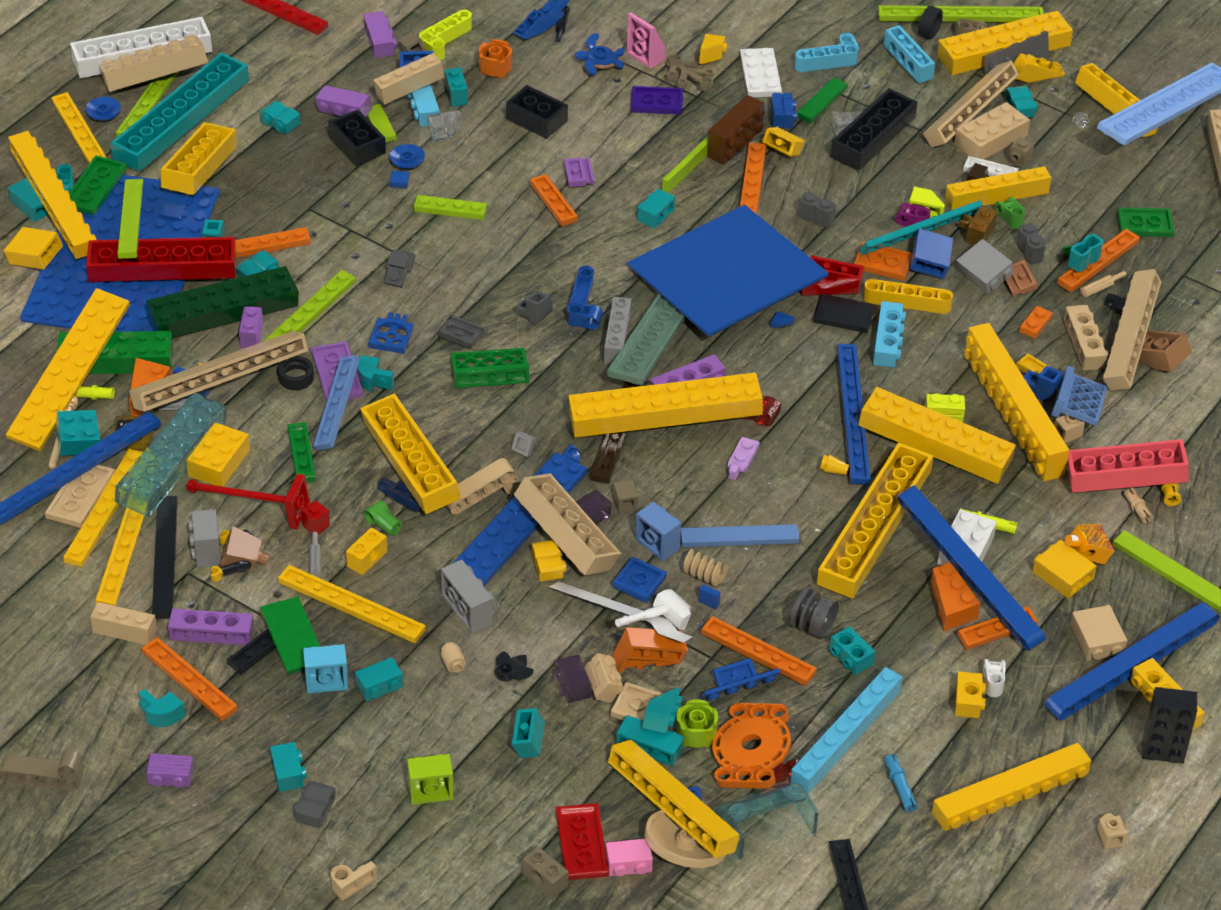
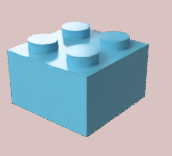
[303,644,348,694]

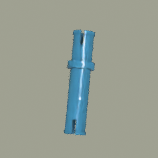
[884,754,918,813]

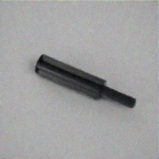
[556,5,570,42]

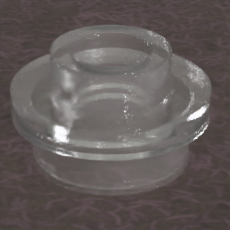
[1072,112,1089,128]

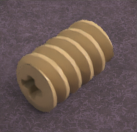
[683,549,728,586]

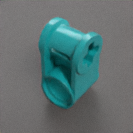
[56,164,74,192]

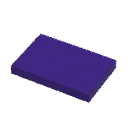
[631,86,683,115]

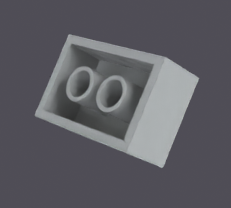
[441,560,494,634]

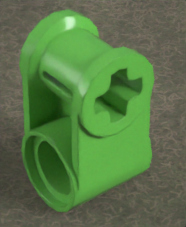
[995,197,1025,228]

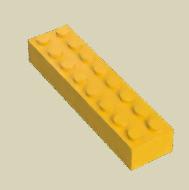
[937,11,1073,75]
[858,387,1016,484]
[360,393,461,514]

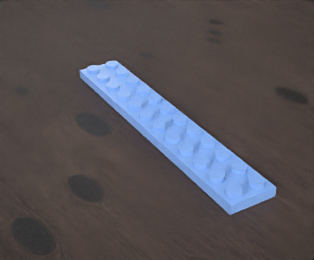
[1097,63,1221,146]

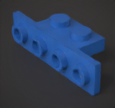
[700,658,780,701]

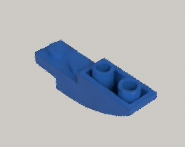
[513,0,571,39]

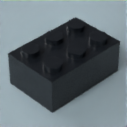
[506,85,568,138]
[328,109,386,166]

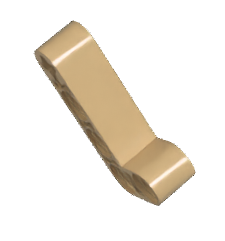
[446,458,521,514]

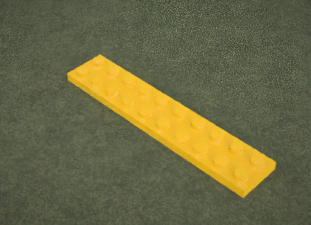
[6,288,130,452]

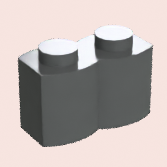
[798,193,836,228]
[1017,223,1046,265]
[293,781,336,829]

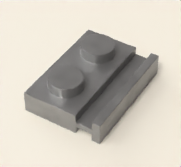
[439,315,484,349]

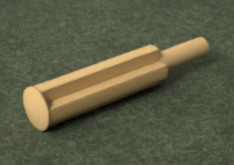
[1080,271,1126,298]

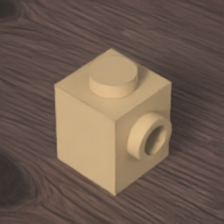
[1054,415,1085,443]

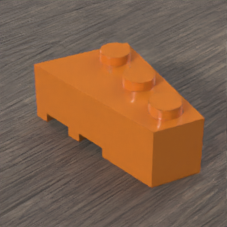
[129,358,171,418]

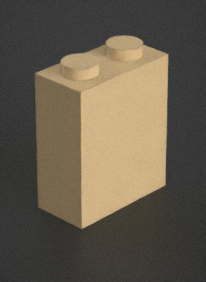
[1070,605,1127,661]

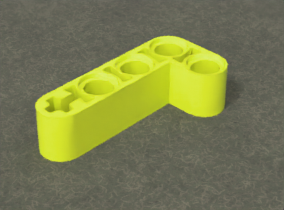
[419,10,472,61]

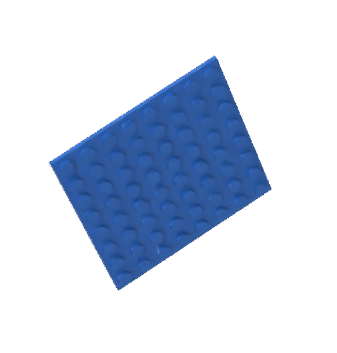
[627,204,829,337]

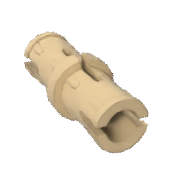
[1124,488,1153,523]

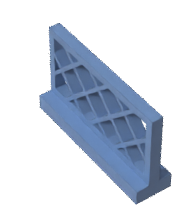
[1051,366,1108,426]

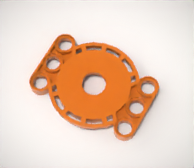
[712,703,791,789]

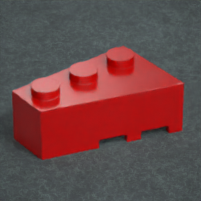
[802,255,864,296]

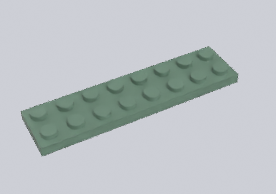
[607,293,686,385]

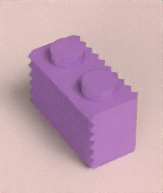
[239,306,263,348]
[147,753,194,788]

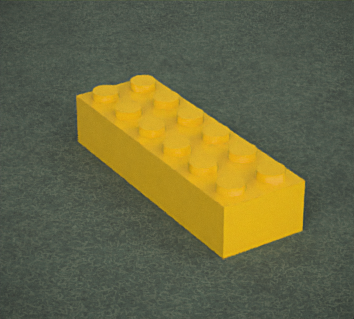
[161,122,236,195]

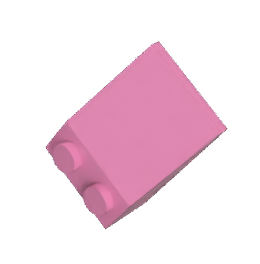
[627,12,665,69]

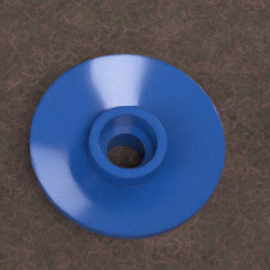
[86,97,121,120]
[390,144,425,168]

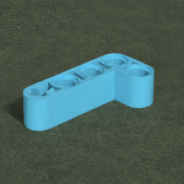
[794,33,859,72]

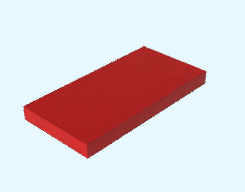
[556,803,609,880]

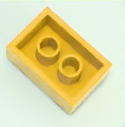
[186,423,250,486]

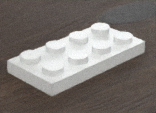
[740,48,782,97]

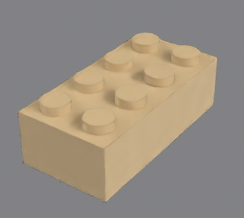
[954,102,1030,160]

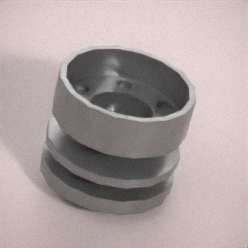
[790,587,840,638]

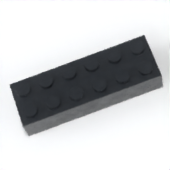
[830,88,918,170]

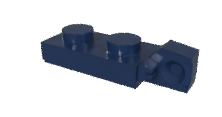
[378,477,422,512]

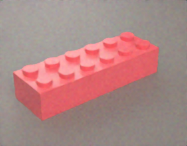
[1067,439,1189,493]

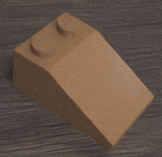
[1139,330,1192,372]

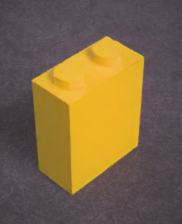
[3,227,63,270]
[1032,540,1097,599]

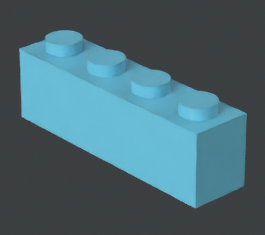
[407,84,440,127]

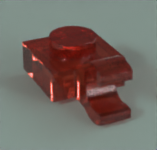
[763,759,798,783]

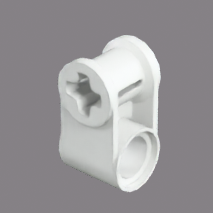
[983,659,1006,697]

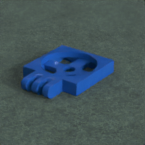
[369,312,414,354]

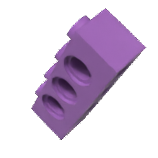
[650,354,726,385]
[168,609,254,645]

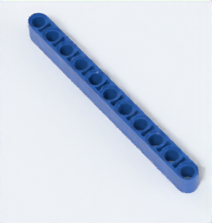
[897,485,1046,651]
[1045,602,1220,721]

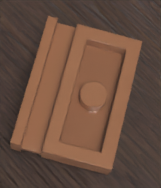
[1005,260,1038,298]

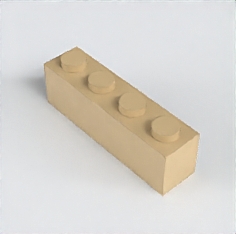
[374,53,444,104]

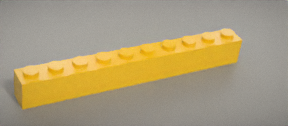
[8,131,97,259]

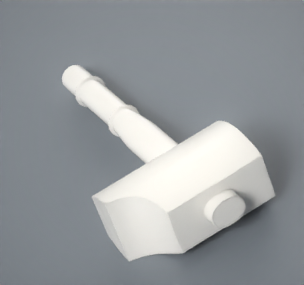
[615,589,692,630]

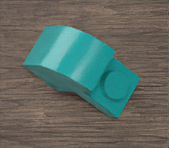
[358,355,394,392]
[138,688,185,727]

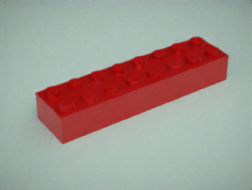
[86,237,237,282]

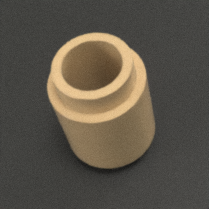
[441,642,466,673]

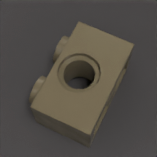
[522,846,569,899]

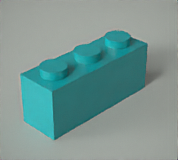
[616,715,684,767]

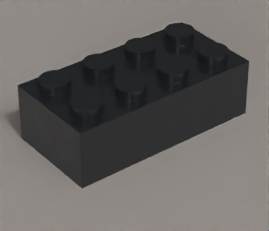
[1142,687,1197,764]

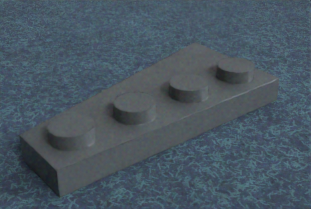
[983,31,1049,74]

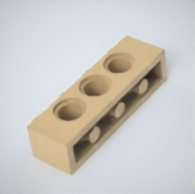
[1064,305,1109,371]

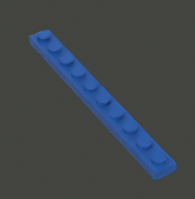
[837,343,871,485]
[0,411,161,525]

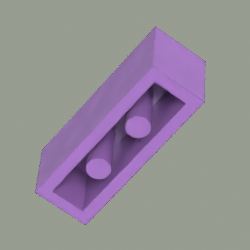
[364,11,397,58]
[315,85,373,117]

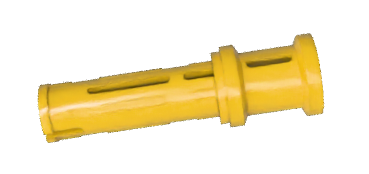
[1161,483,1181,506]

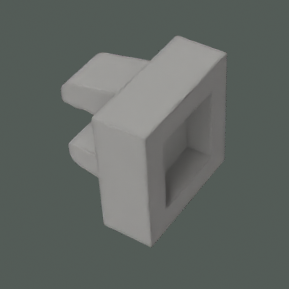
[511,431,536,457]

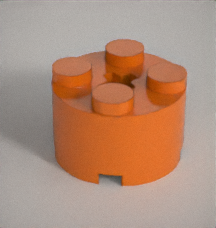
[479,39,512,78]

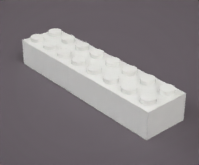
[70,17,212,78]

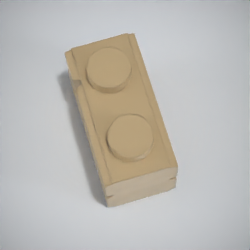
[584,653,624,703]

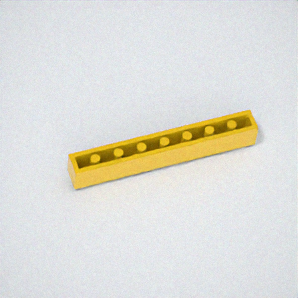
[608,740,740,858]
[932,743,1091,831]

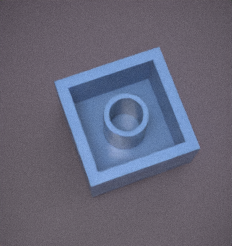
[635,502,681,561]

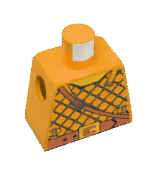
[1065,524,1115,564]

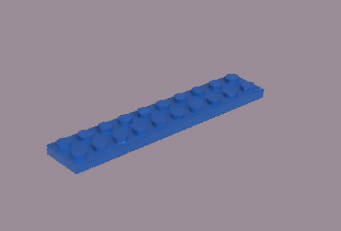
[453,452,588,586]

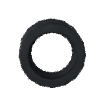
[918,5,943,39]
[278,356,314,390]

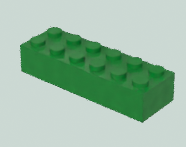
[57,331,173,374]

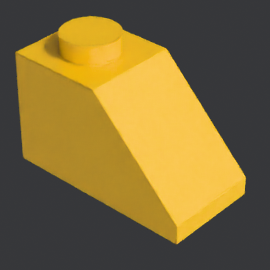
[699,34,728,64]

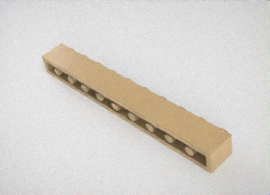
[129,331,308,412]

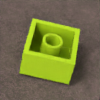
[407,754,454,805]

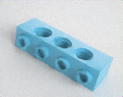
[884,25,935,84]
[873,301,906,368]

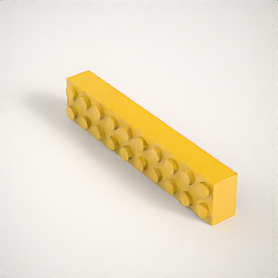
[964,323,1069,482]
[569,372,763,438]
[817,442,934,599]

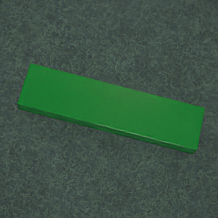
[797,77,848,123]
[287,422,316,483]

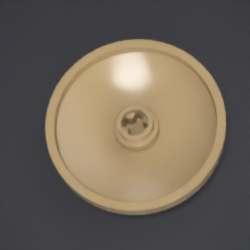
[645,810,727,868]

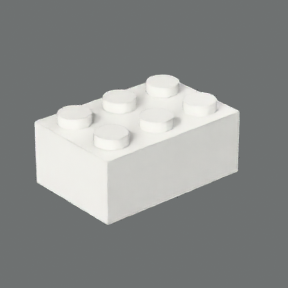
[938,509,997,571]

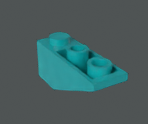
[642,687,683,734]

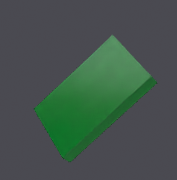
[1117,207,1175,237]

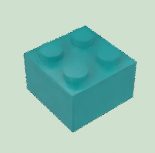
[55,410,100,456]

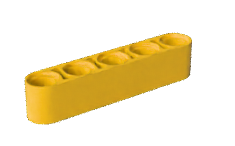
[863,279,953,314]

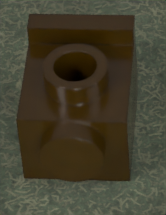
[966,163,989,181]

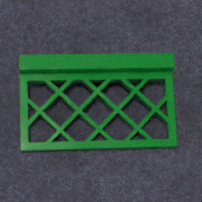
[451,348,530,388]

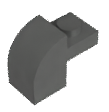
[384,249,416,288]
[514,291,553,325]

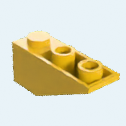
[1013,53,1065,83]

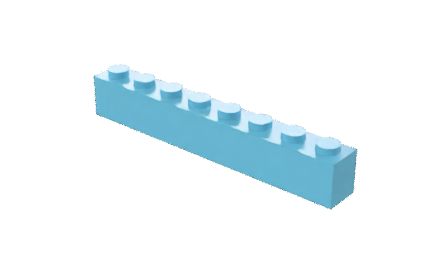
[790,667,903,795]

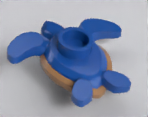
[574,33,625,75]

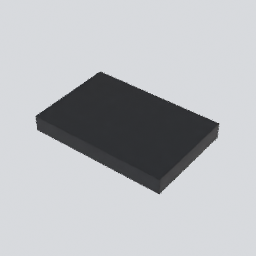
[814,294,875,333]

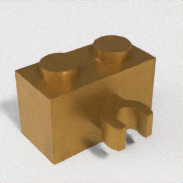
[959,206,997,245]

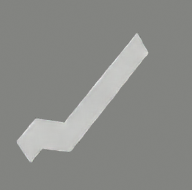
[549,582,692,642]

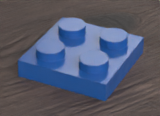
[612,557,667,603]

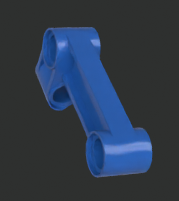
[567,266,603,329]

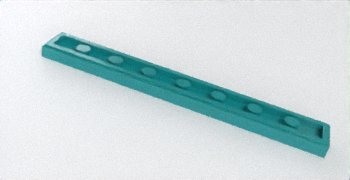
[859,200,983,255]

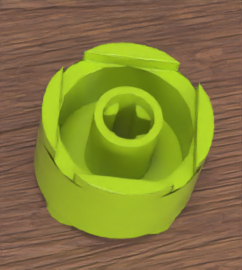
[676,700,718,748]

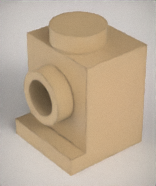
[1097,813,1128,849]

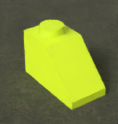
[909,187,945,218]

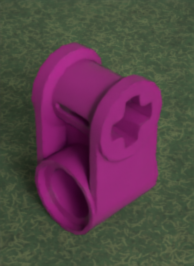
[895,203,930,226]

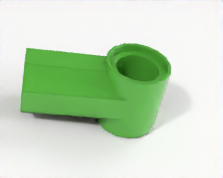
[364,500,402,536]

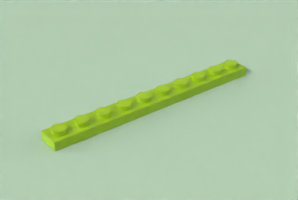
[878,5,1044,23]

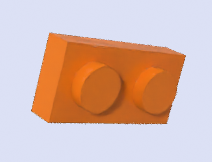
[1019,306,1053,339]

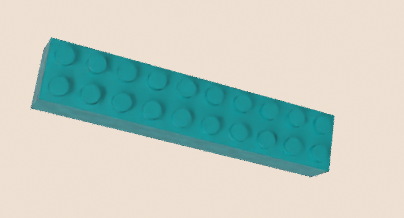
[110,52,249,172]

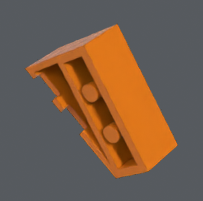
[931,562,981,631]
[613,627,688,672]

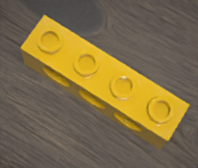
[1130,658,1205,730]

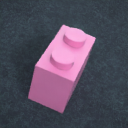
[606,839,653,876]

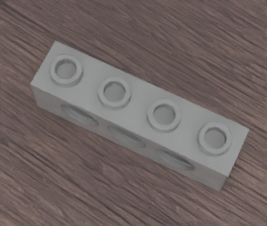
[604,297,632,364]

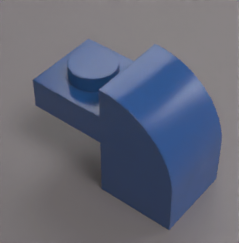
[1023,366,1063,400]

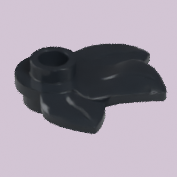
[495,651,534,681]

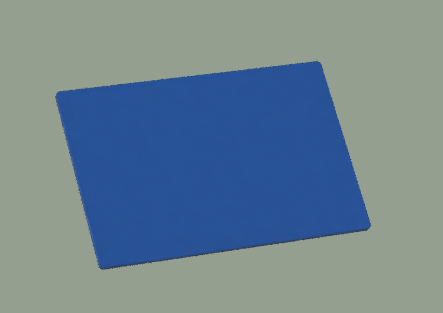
[20,170,220,332]

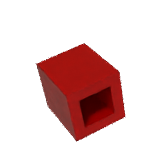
[301,500,330,534]

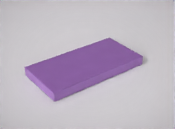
[311,341,364,403]

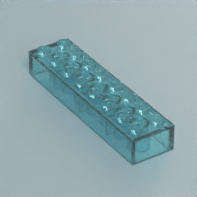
[115,393,227,517]

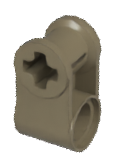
[954,19,987,36]

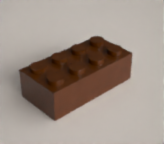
[707,95,765,165]

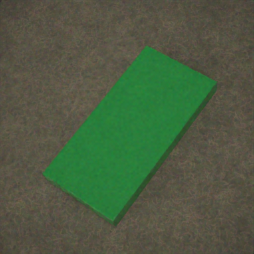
[69,155,128,215]
[260,596,320,675]

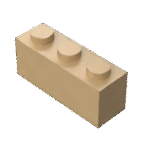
[90,602,157,645]

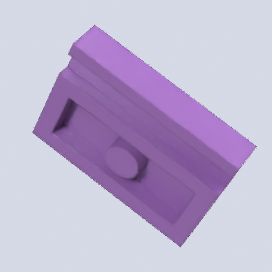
[564,157,594,187]

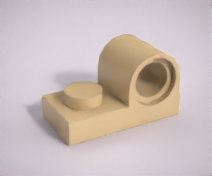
[331,861,377,901]

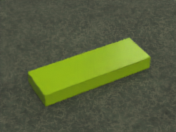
[366,104,396,142]

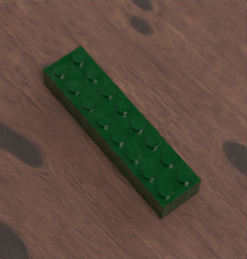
[146,266,299,338]

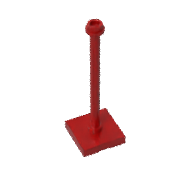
[187,474,311,530]

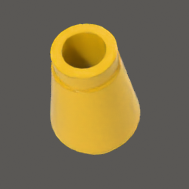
[819,454,849,475]

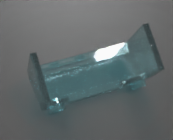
[716,783,819,859]

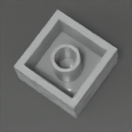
[189,509,221,567]

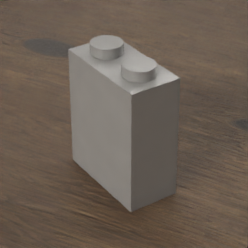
[956,239,1014,294]

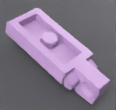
[727,437,760,480]

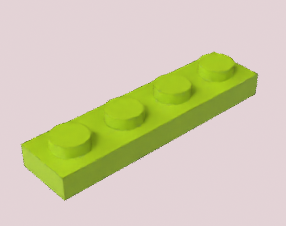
[414,195,487,220]

